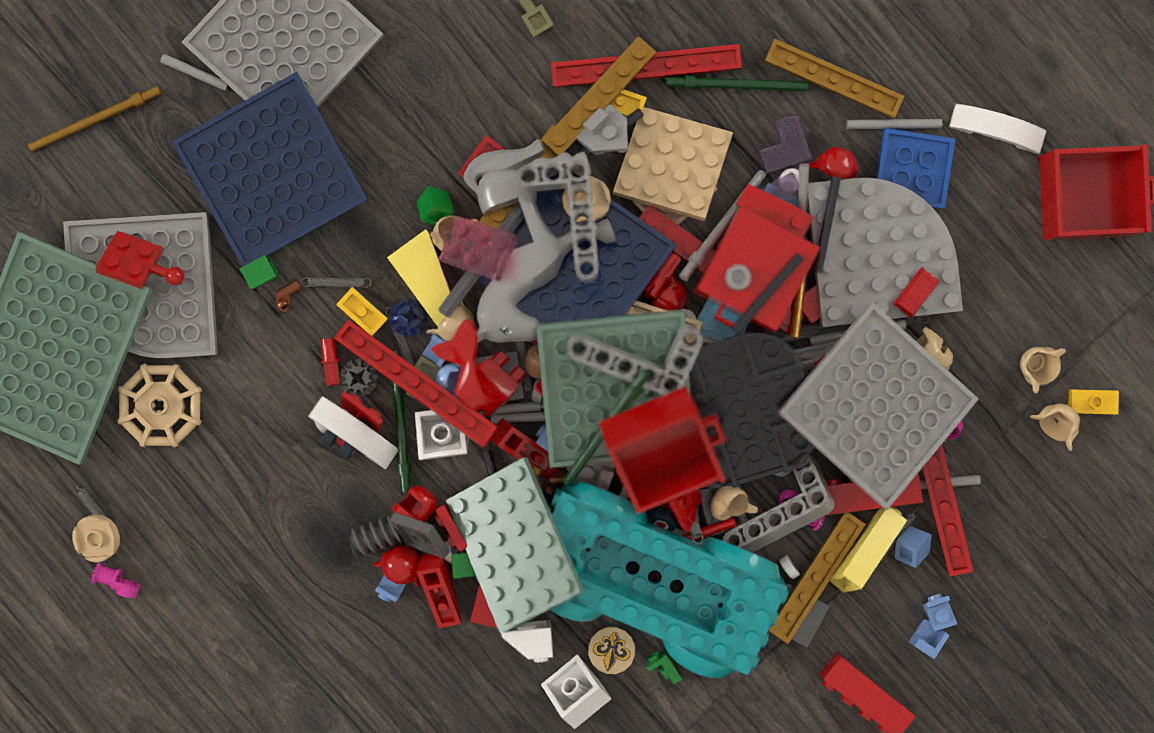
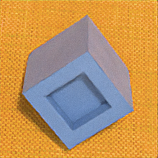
[422,334,446,367]
[895,526,932,568]
[909,619,949,659]

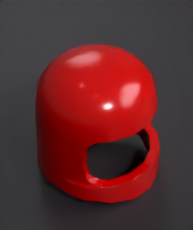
[392,485,437,523]

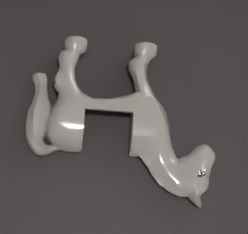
[463,139,616,343]

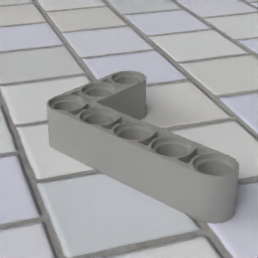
[517,160,598,283]
[567,325,702,395]
[722,454,835,553]

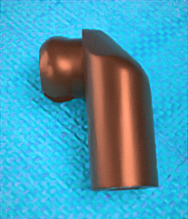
[275,279,302,313]
[541,472,568,499]

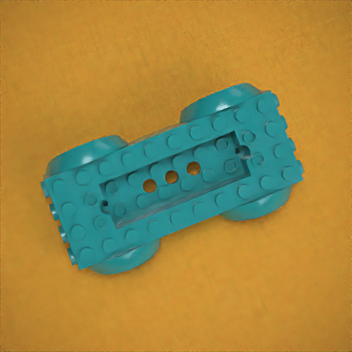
[550,480,788,679]

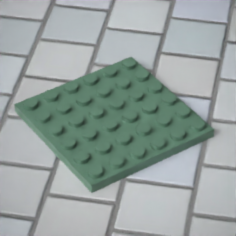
[536,310,690,468]

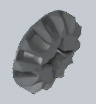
[339,359,377,397]

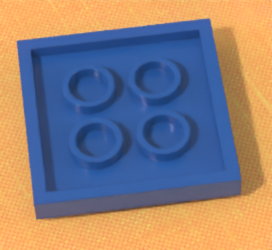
[876,128,955,210]

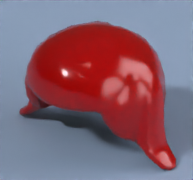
[809,146,858,180]
[648,273,688,311]
[374,545,421,587]

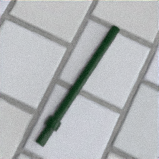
[666,75,808,91]
[392,350,412,493]
[563,370,650,486]

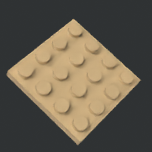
[613,107,733,221]

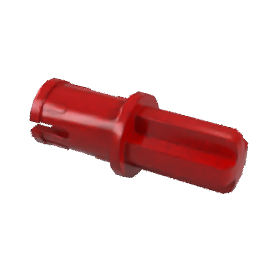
[644,253,681,299]
[320,338,340,386]

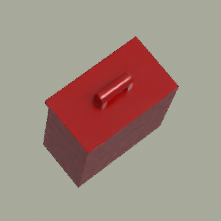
[1039,145,1154,241]
[693,206,820,332]
[599,386,726,514]

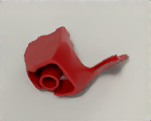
[431,319,526,418]

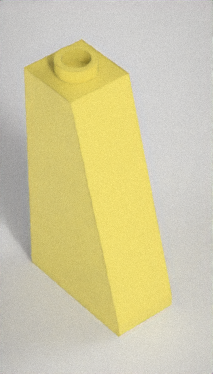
[387,229,451,326]
[830,507,907,593]

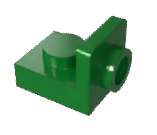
[646,651,682,684]

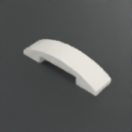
[949,104,1046,154]
[308,397,398,470]

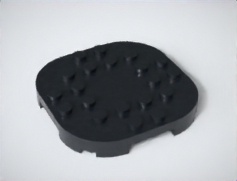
[689,331,814,489]

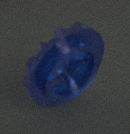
[389,298,428,336]

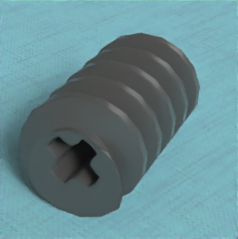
[350,515,403,559]

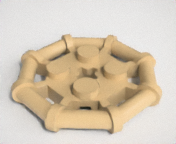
[117,363,202,448]

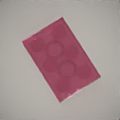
[438,216,519,282]

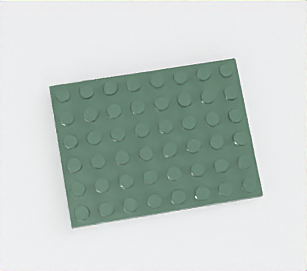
[0,232,153,465]

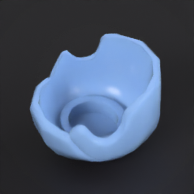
[435,363,461,398]

